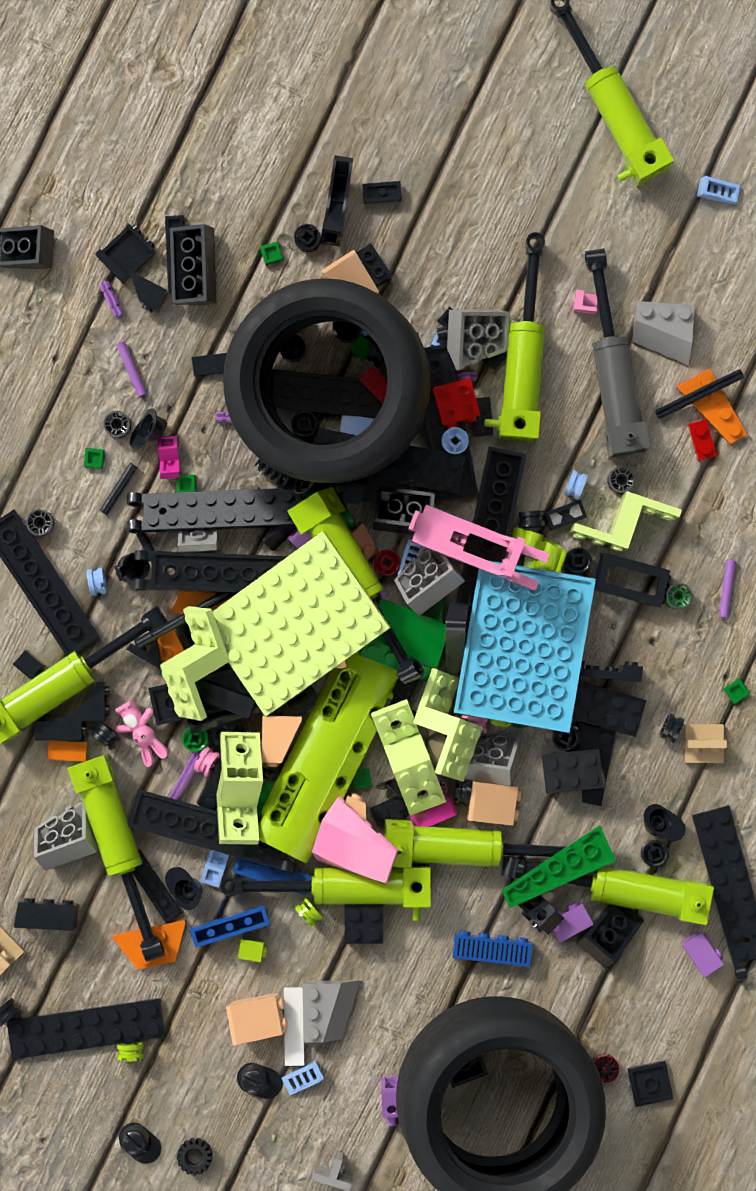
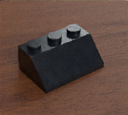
[372,486,435,535]
[14,897,79,931]

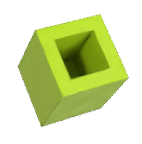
[238,937,268,962]

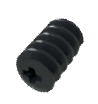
[254,459,294,489]

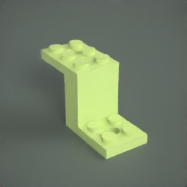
[570,491,682,553]
[160,606,230,721]
[413,668,482,782]
[371,699,446,816]
[216,732,263,844]

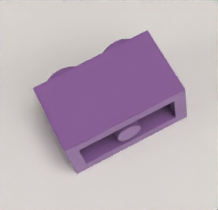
[553,901,594,943]
[680,931,724,978]

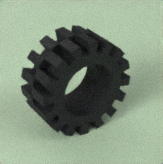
[177,1138,212,1176]

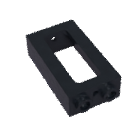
[594,553,671,608]

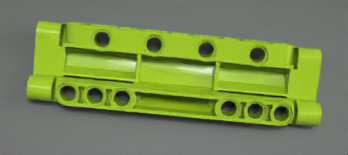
[258,652,399,864]

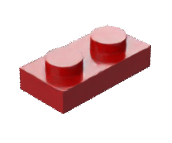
[359,366,388,405]
[687,419,717,461]

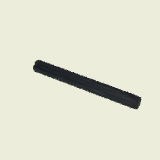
[655,369,744,419]

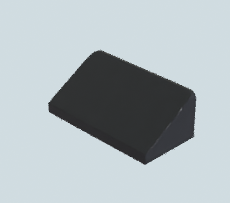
[263,526,297,551]

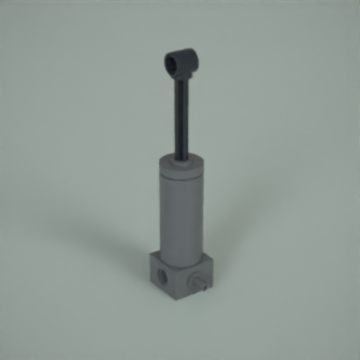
[585,248,651,458]

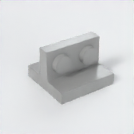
[178,530,219,553]
[312,1150,352,1191]

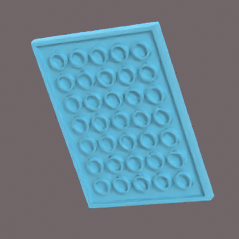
[454,561,596,733]

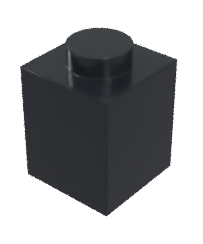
[13,650,45,679]

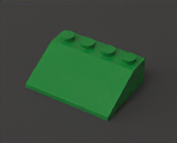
[358,598,446,682]

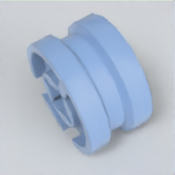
[441,427,469,454]
[564,470,588,500]
[87,567,107,596]

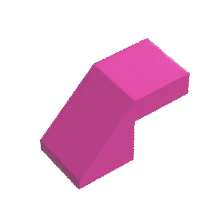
[158,436,180,479]
[409,796,457,827]

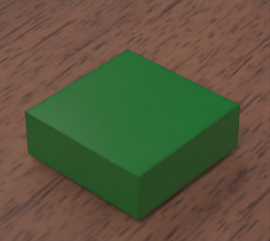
[260,241,284,266]
[349,335,374,362]
[83,448,105,469]
[176,474,196,492]
[723,678,750,705]
[352,767,373,790]

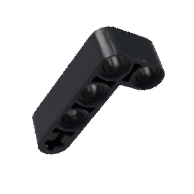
[445,602,470,675]

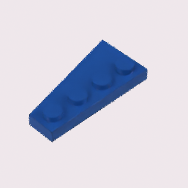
[233,845,312,896]

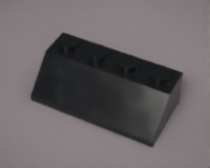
[170,224,217,306]

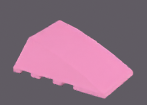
[312,796,398,883]

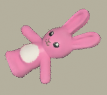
[115,699,168,767]

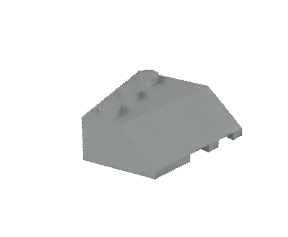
[632,301,695,365]
[447,310,510,370]
[394,547,465,616]
[455,730,523,786]
[34,798,97,871]
[302,980,361,1043]

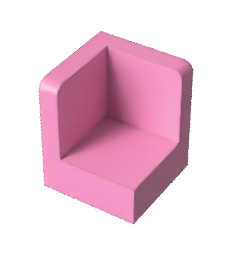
[573,290,598,314]

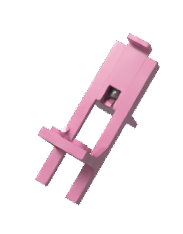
[408,505,550,591]

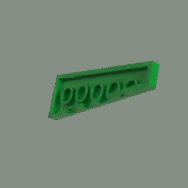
[502,825,616,908]

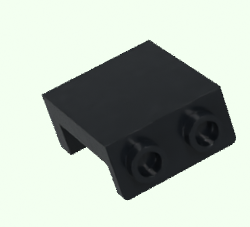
[95,223,156,284]

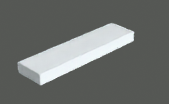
[284,987,304,1066]

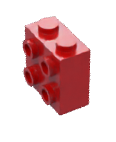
[432,378,480,429]

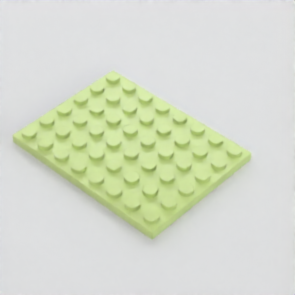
[213,531,391,717]

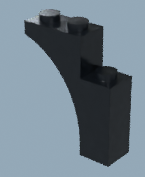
[320,155,353,246]
[35,682,110,741]

